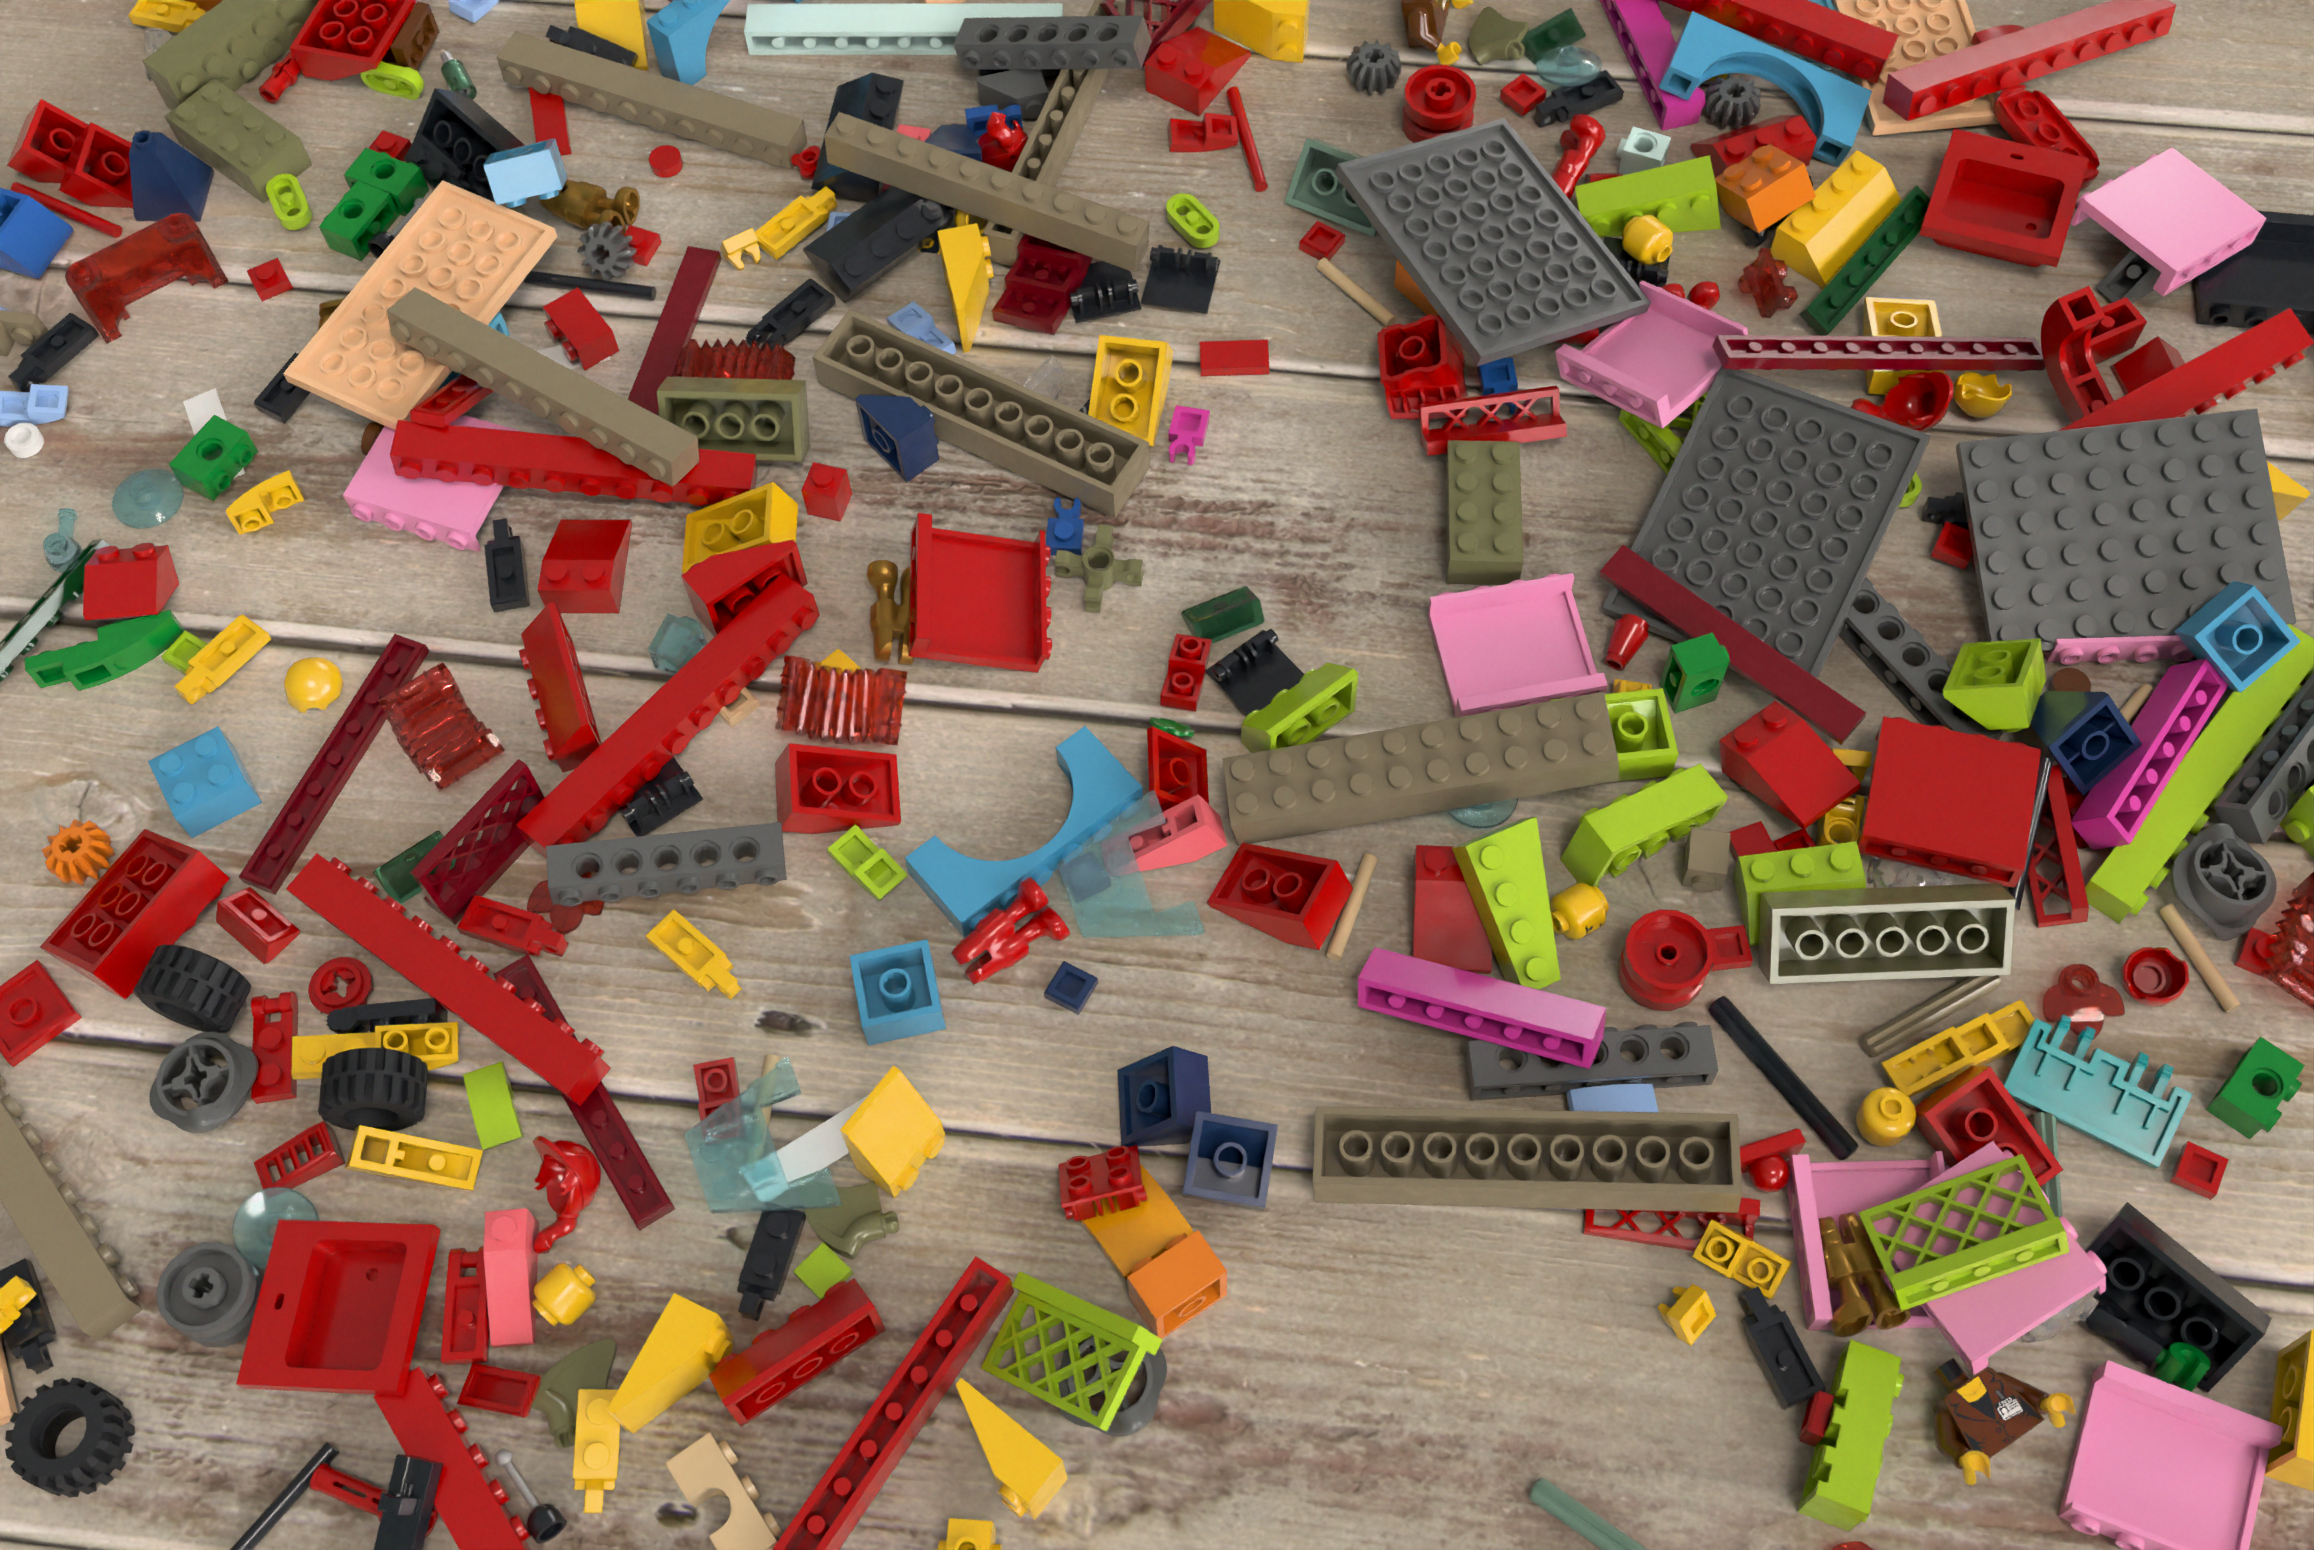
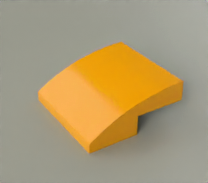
[1080,1164,1193,1281]

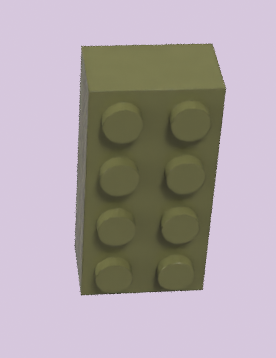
[164,78,312,204]
[657,377,810,461]
[1445,440,1523,585]

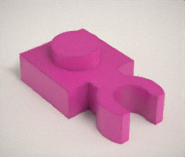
[1168,405,1210,466]

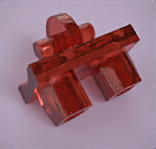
[1737,248,1798,318]

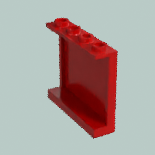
[908,513,1052,673]
[1857,716,2041,888]

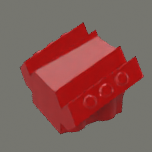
[1377,315,1470,420]

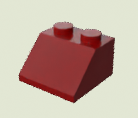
[7,99,89,183]
[59,122,133,208]
[83,543,179,621]

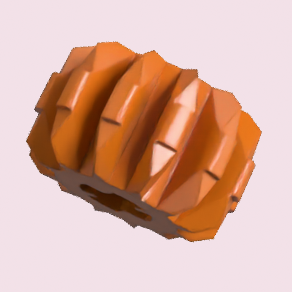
[42,819,115,886]

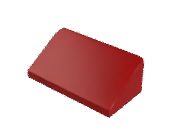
[216,887,300,964]

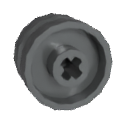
[156,1242,264,1348]

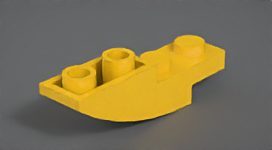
[291,1022,459,1080]

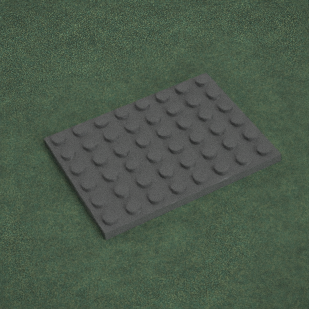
[1335,118,1651,366]
[1602,366,1930,679]
[1955,408,2297,653]

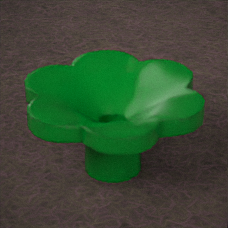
[1149,717,1195,737]

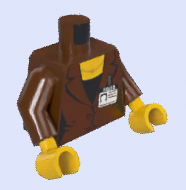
[1401,0,1474,65]
[1932,1358,2076,1485]

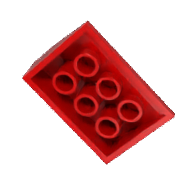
[290,0,417,81]
[40,829,230,1000]

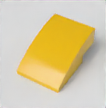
[1863,297,1945,395]

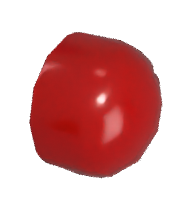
[2121,947,2189,1007]

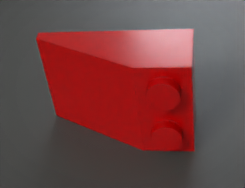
[1145,26,1251,116]
[537,519,632,614]
[681,539,808,637]
[1719,700,1861,829]
[775,743,901,834]
[1207,842,1353,950]
[1412,845,1492,974]
[1915,1065,2064,1187]

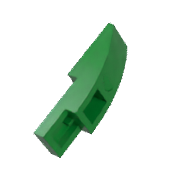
[24,610,184,691]

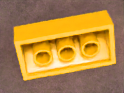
[1769,150,1901,288]

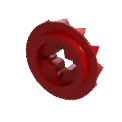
[308,957,373,1014]

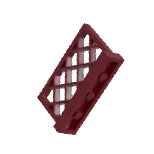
[1100,0,1212,67]
[410,759,545,925]

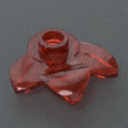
[527,871,605,935]
[2042,964,2125,1041]

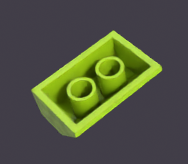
[1943,638,2046,733]
[1241,662,1359,753]
[1550,688,1678,782]
[1733,841,1866,946]

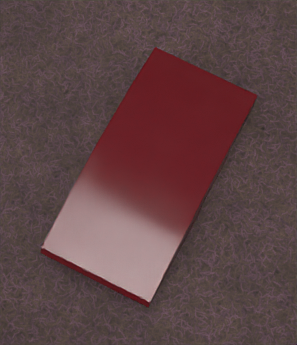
[992,234,1093,335]

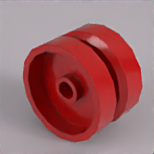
[1402,65,1476,143]
[1618,909,1714,1011]

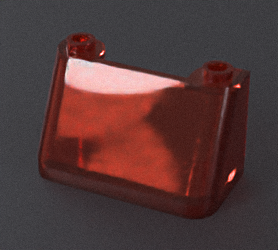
[65,213,229,344]

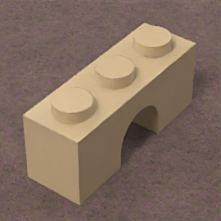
[665,1432,784,1550]

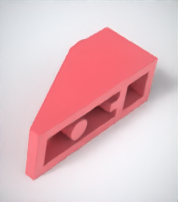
[1100,794,1227,877]
[483,1208,539,1348]

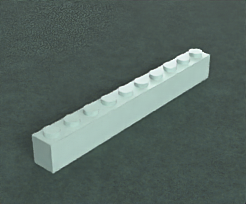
[744,3,1064,55]

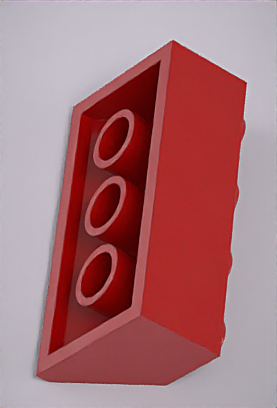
[519,602,602,773]
[708,1278,886,1427]

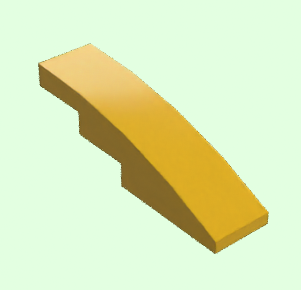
[1881,999,2035,1097]

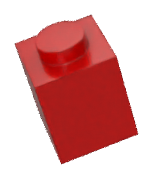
[801,462,852,522]

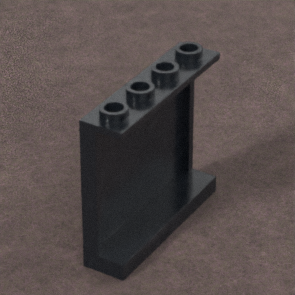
[2193,211,2314,334]

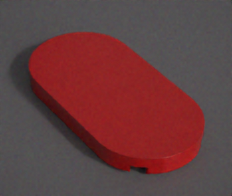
[1993,85,2100,189]

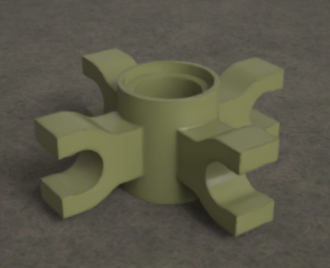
[1055,524,1144,613]

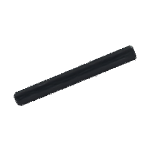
[1708,996,1859,1160]

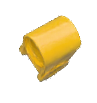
[1816,795,1864,846]

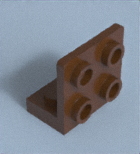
[381,1,440,71]

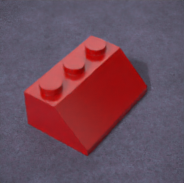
[1690,115,1817,178]

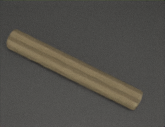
[1861,975,2001,1057]

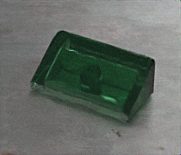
[1521,8,1586,65]
[1181,586,1265,644]
[373,830,457,904]

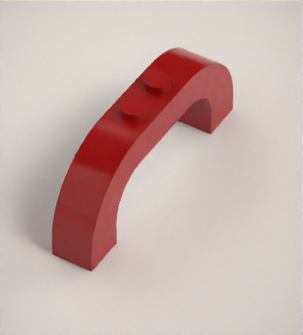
[2041,286,2114,423]

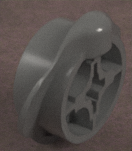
[2171,822,2277,941]
[149,1032,259,1134]
[1057,1336,1167,1437]

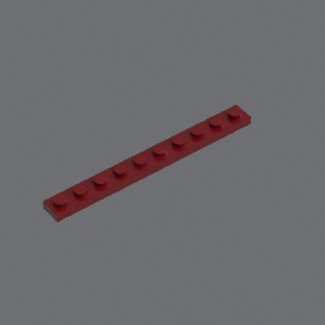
[1712,335,2045,372]

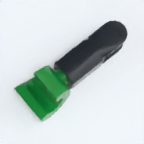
[2085,1299,2210,1392]

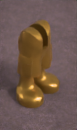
[539,179,640,235]
[866,560,915,665]
[1818,1212,1911,1337]

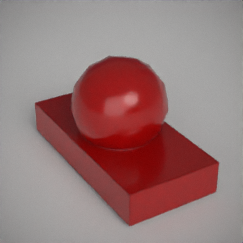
[1740,1128,1806,1193]

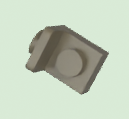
[0,309,48,356]

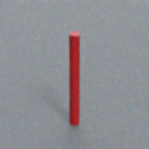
[1226,86,1268,192]
[11,182,122,238]

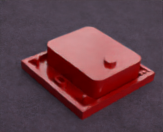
[1919,128,2089,267]
[236,1219,441,1396]

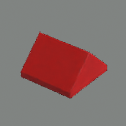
[2111,336,2185,395]
[1147,726,1209,818]

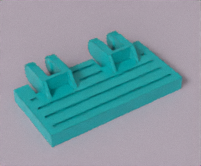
[2003,1014,2193,1169]

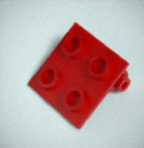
[1058,1145,1148,1222]

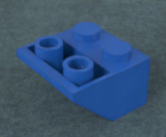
[0,188,74,279]

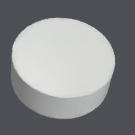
[4,423,44,458]

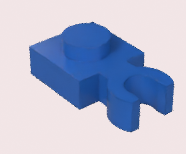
[965,104,1023,140]
[1477,357,1518,415]
[1046,497,1084,556]

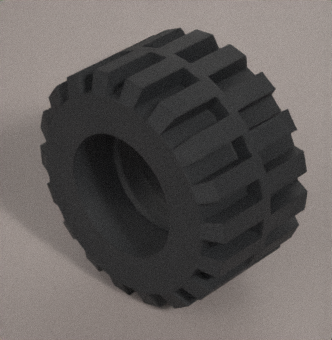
[134,945,251,1033]
[318,1048,428,1131]
[5,1377,135,1497]

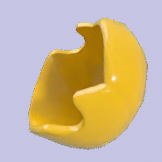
[1953,371,2012,418]
[284,657,344,713]

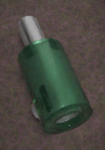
[440,51,477,100]

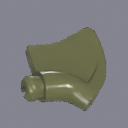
[1469,7,1529,66]
[799,1181,899,1260]
[532,1338,617,1449]

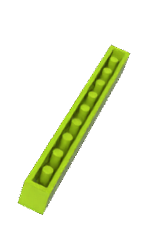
[2085,624,2314,924]

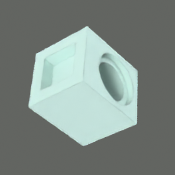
[1616,126,1671,175]

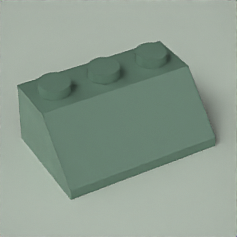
[1284,138,1378,237]

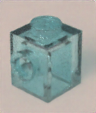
[648,613,708,674]

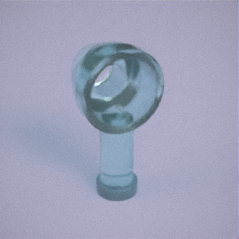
[43,508,83,572]

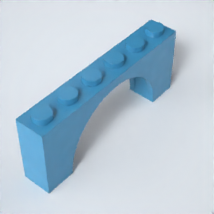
[646,0,803,86]
[1658,11,1872,167]
[905,726,1144,938]

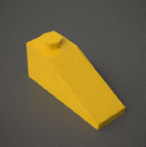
[345,1125,483,1191]

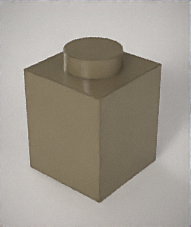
[1681,827,1730,892]

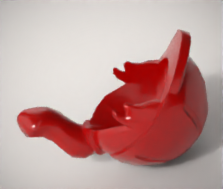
[978,112,1029,173]
[1850,371,1953,432]
[532,1136,601,1254]

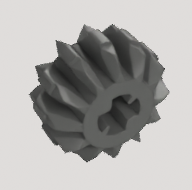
[1346,39,1402,96]
[1704,74,1761,129]
[577,221,637,280]

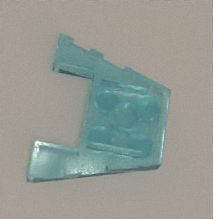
[1057,790,1205,937]
[684,1057,842,1214]

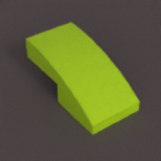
[827,824,908,901]
[463,1061,524,1150]

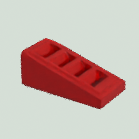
[253,1121,345,1200]

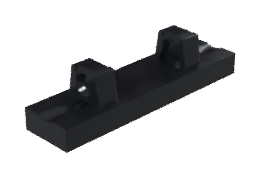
[374,1454,443,1550]

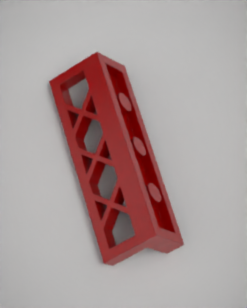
[1419,385,1567,456]
[2028,765,2089,928]
[1583,1197,1761,1251]

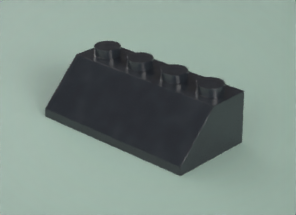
[811,72,904,203]
[413,88,525,205]
[802,186,954,303]
[2084,1202,2272,1393]

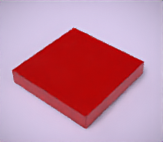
[0,960,82,1067]

